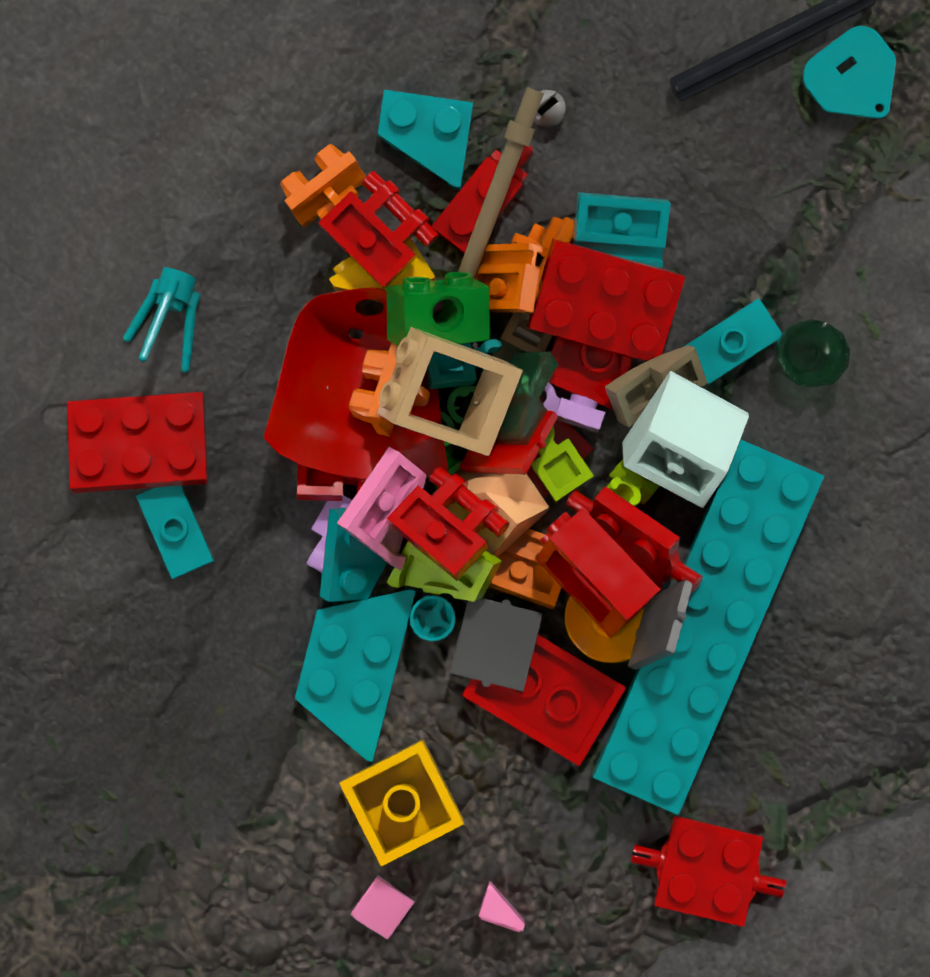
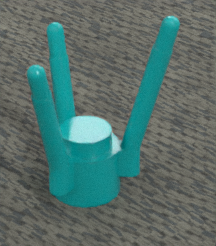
[123,267,201,373]

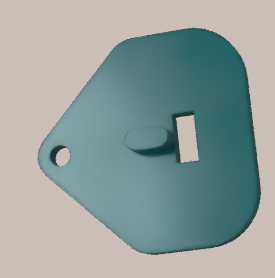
[803,26,896,119]

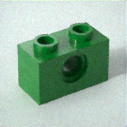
[386,272,490,346]

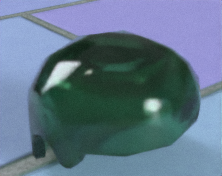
[776,319,850,388]

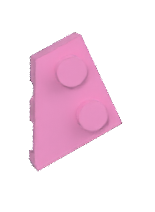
[337,447,427,570]

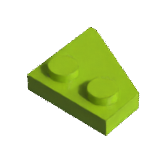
[386,541,502,602]

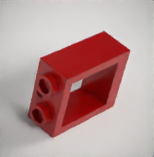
[536,508,661,639]

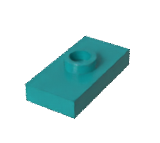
[684,298,784,386]
[136,486,215,579]

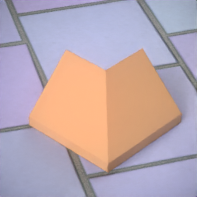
[431,469,549,557]

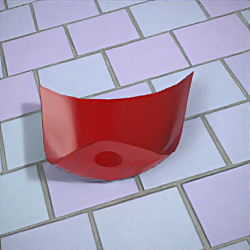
[263,288,449,479]

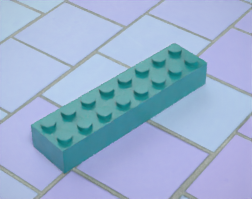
[591,439,824,815]

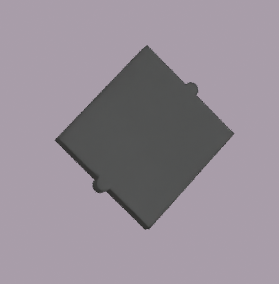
[628,580,693,670]
[450,598,543,691]

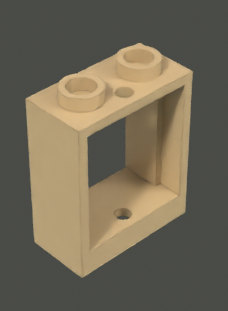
[377,327,523,456]

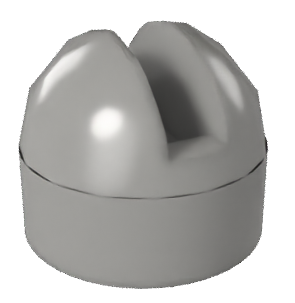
[534,90,566,128]

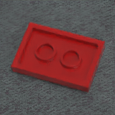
[527,238,685,361]
[67,392,209,493]
[462,635,626,766]

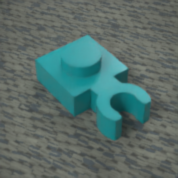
[426,339,503,389]

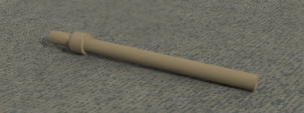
[458,87,544,278]

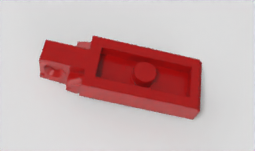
[431,145,534,254]

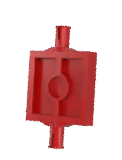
[566,486,703,593]
[630,816,786,927]

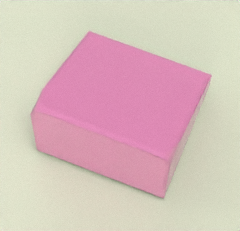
[350,875,415,939]
[479,881,525,932]

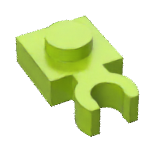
[531,427,594,503]
[606,459,660,506]

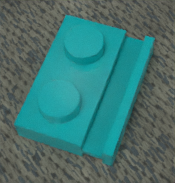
[573,192,671,268]

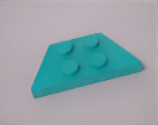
[295,590,416,762]

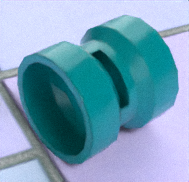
[410,595,456,641]

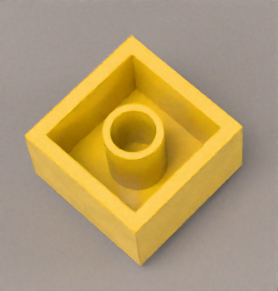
[339,739,464,866]

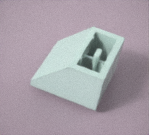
[622,371,749,508]

